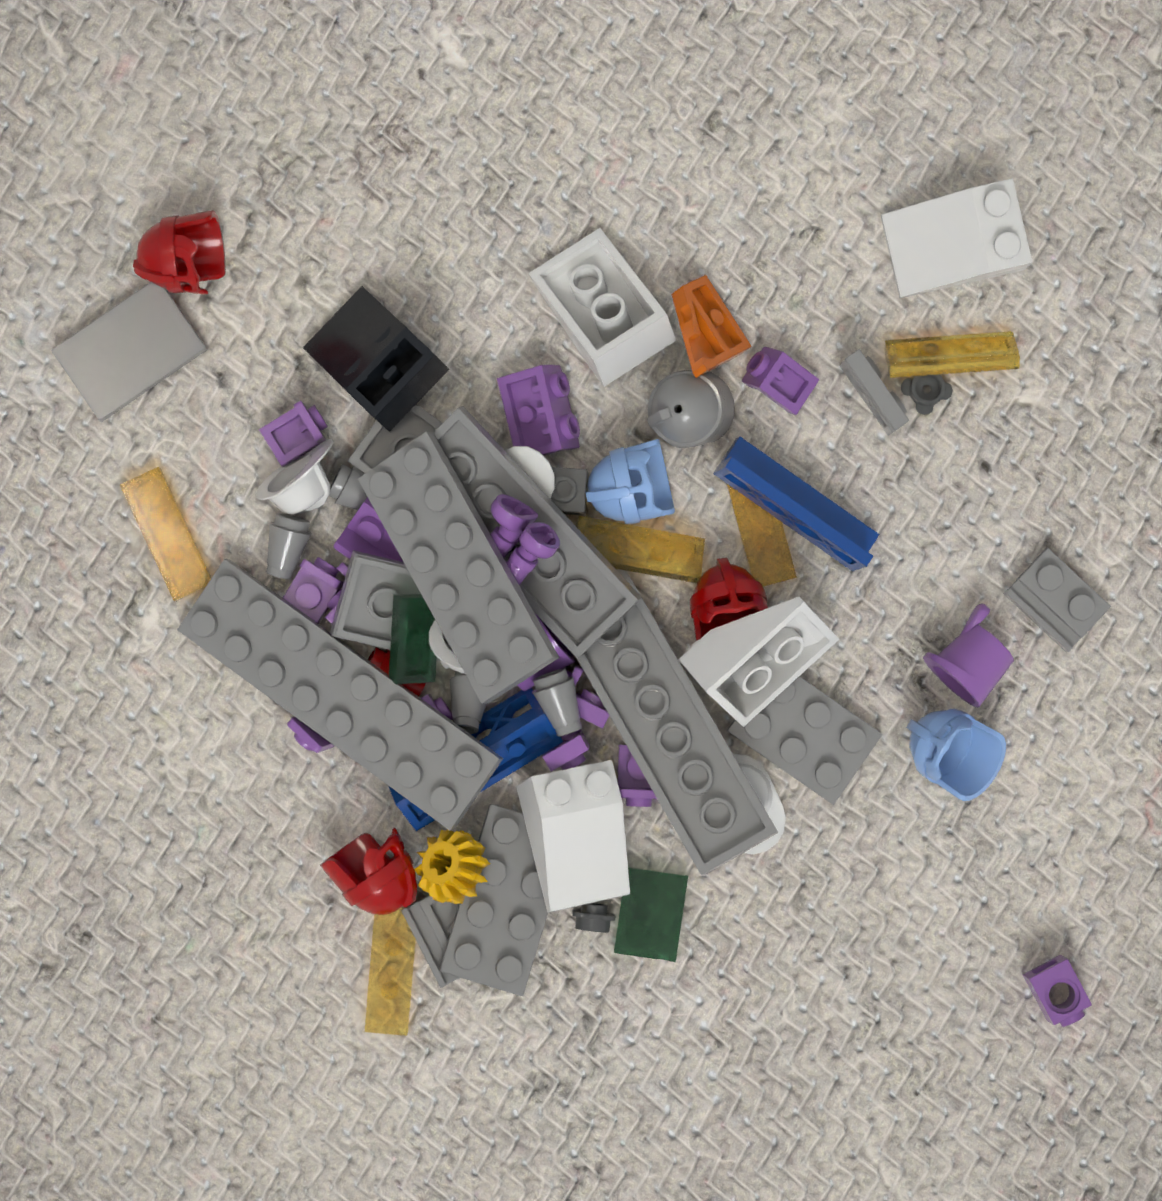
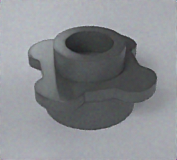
[901,363,953,415]
[572,903,616,933]

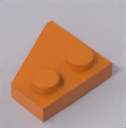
[671,275,752,378]

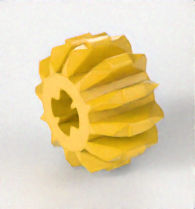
[414,829,491,904]

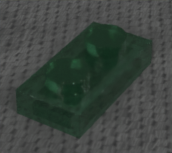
[389,594,437,684]

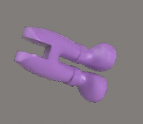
[490,494,560,585]

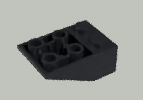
[303,286,450,432]

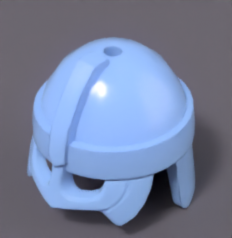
[585,439,675,524]
[906,709,1006,801]

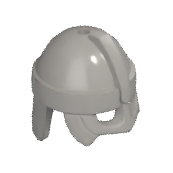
[647,370,734,448]

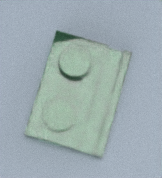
[614,867,688,962]

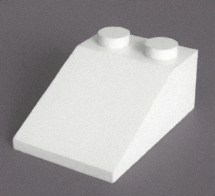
[881,178,1033,298]
[528,228,676,387]
[678,597,840,727]
[516,760,630,913]

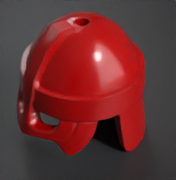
[133,210,226,294]
[690,557,768,641]
[320,828,417,915]

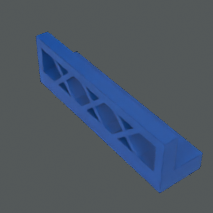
[713,437,880,571]
[388,688,564,832]

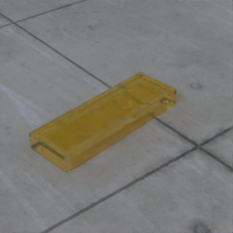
[885,331,1020,378]
[120,467,212,602]
[726,483,797,587]
[576,516,705,583]
[364,904,416,1036]

